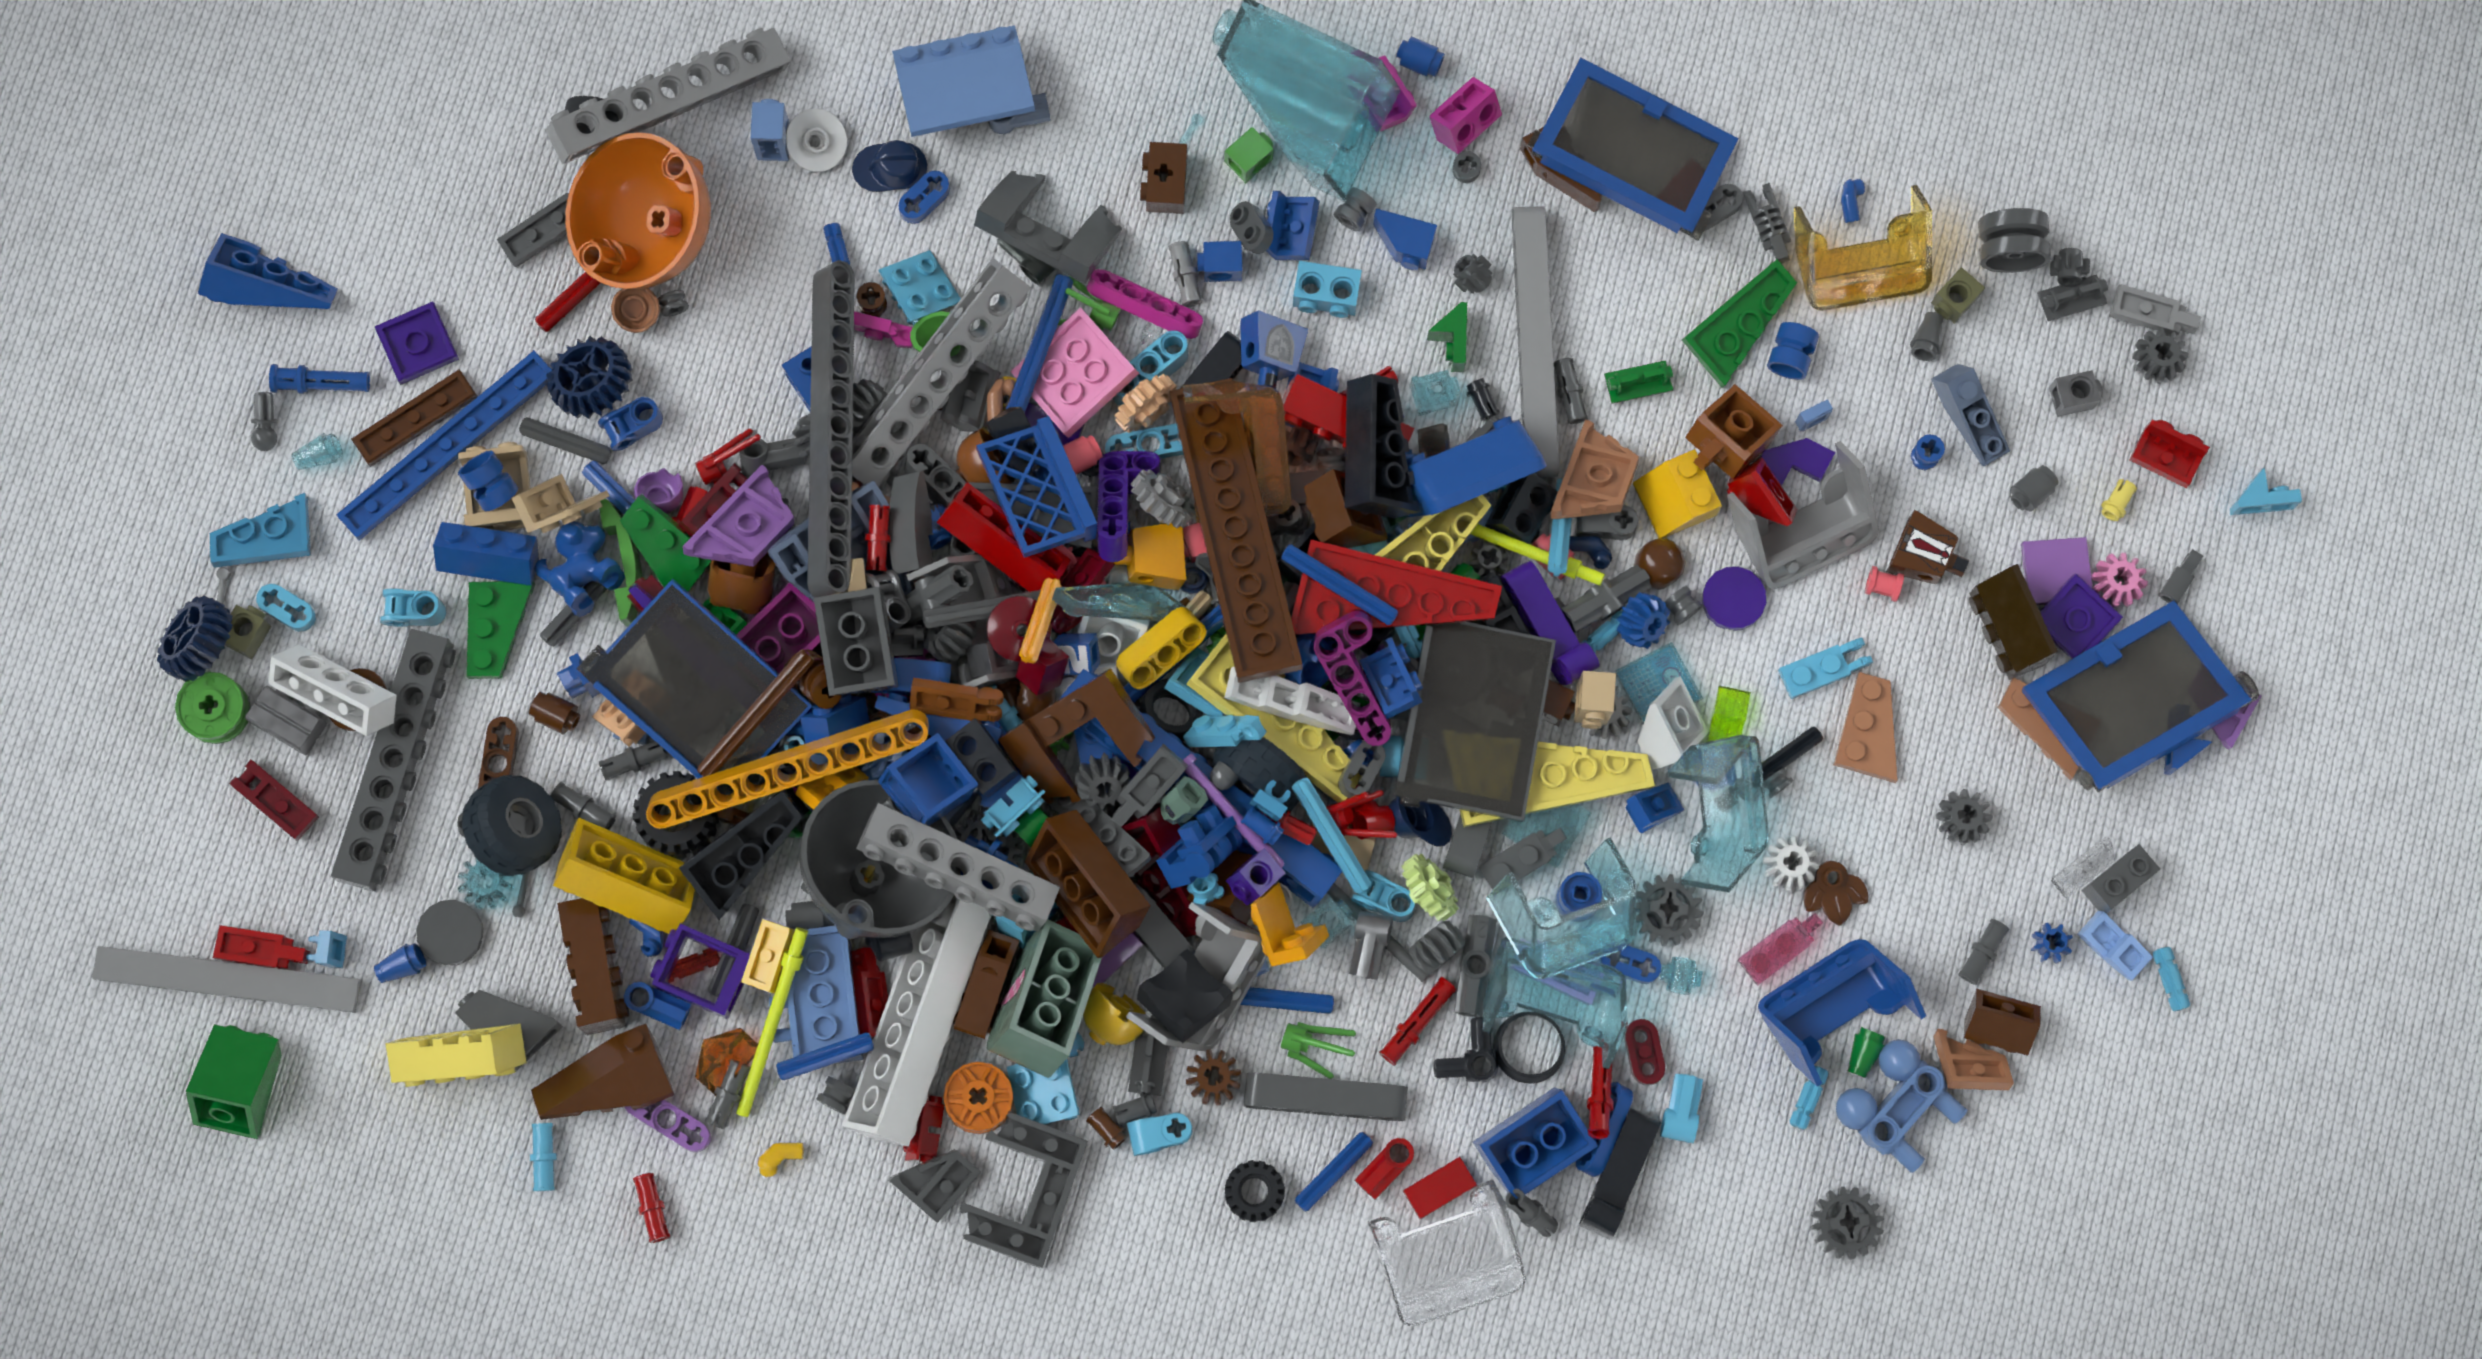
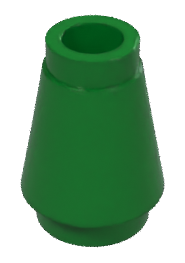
[1847,1027,1886,1078]

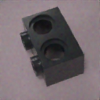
[1485,473,1558,544]
[945,718,1020,798]

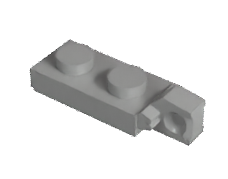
[2109,284,2201,335]

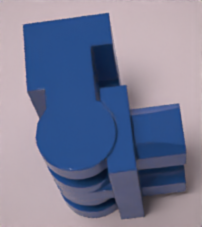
[1156,805,1242,889]

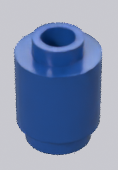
[1396,36,1445,77]

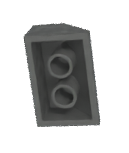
[814,587,899,696]

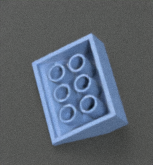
[892,25,1035,137]

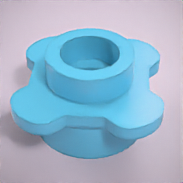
[1187,873,1225,905]

